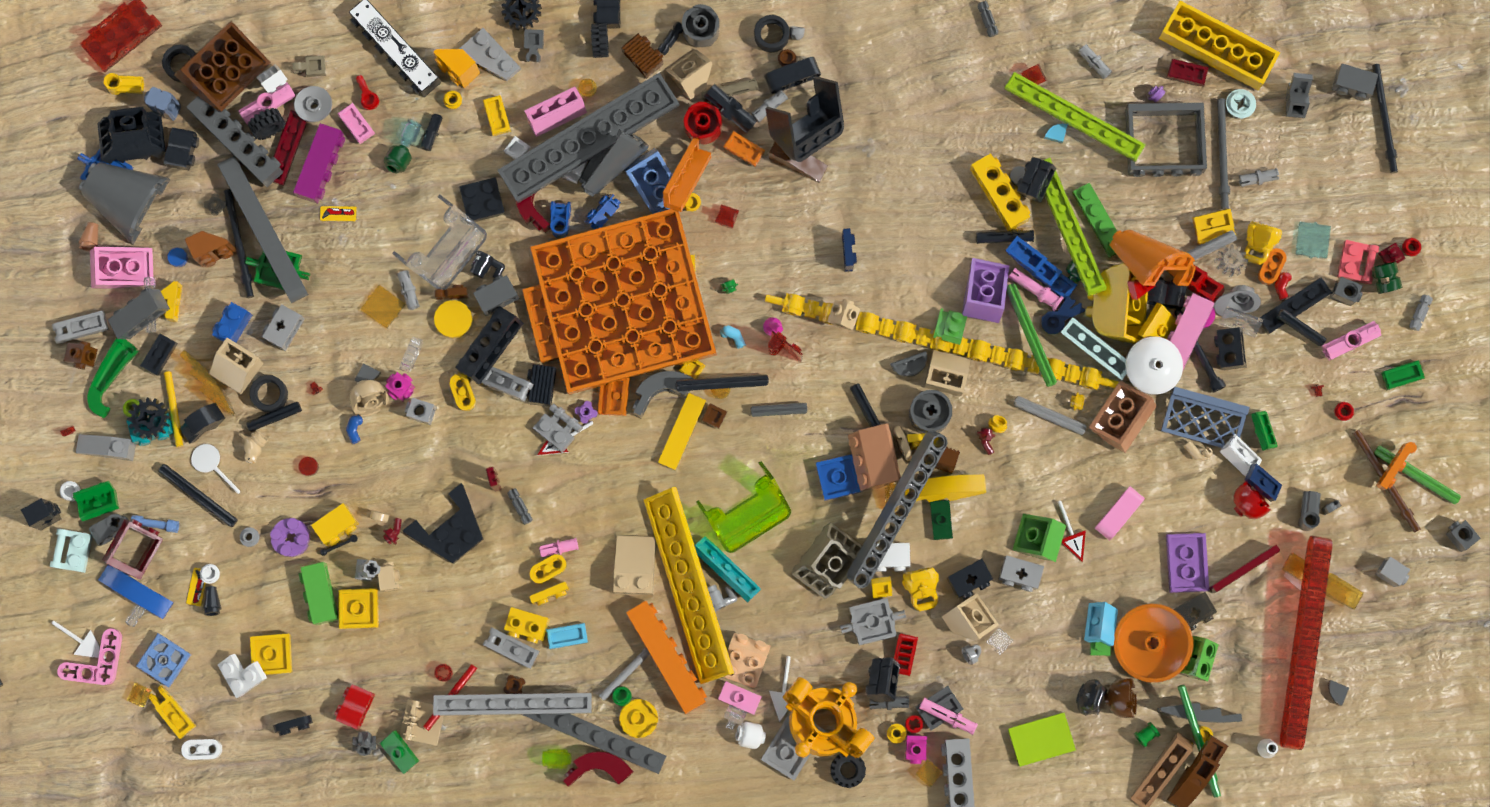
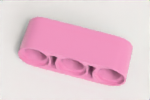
[1095,486,1145,541]

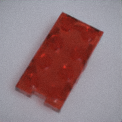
[79,0,163,73]

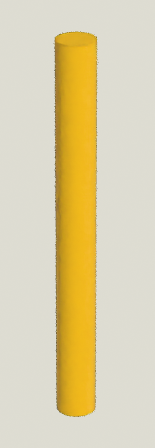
[164,371,184,447]

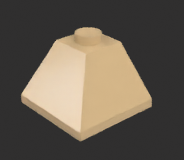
[666,49,712,100]
[942,593,999,641]

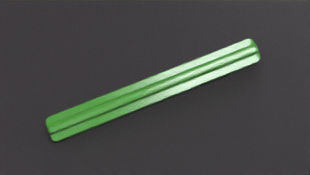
[1374,446,1461,504]

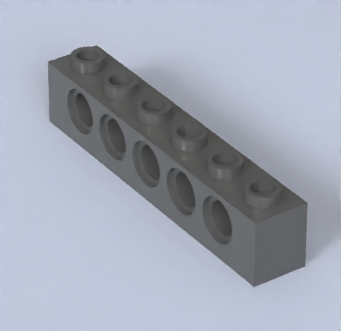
[187,96,283,188]

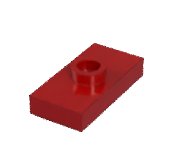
[1127,277,1155,300]

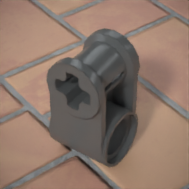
[89,514,129,546]

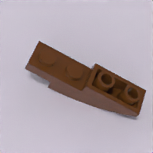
[1167,735,1229,807]

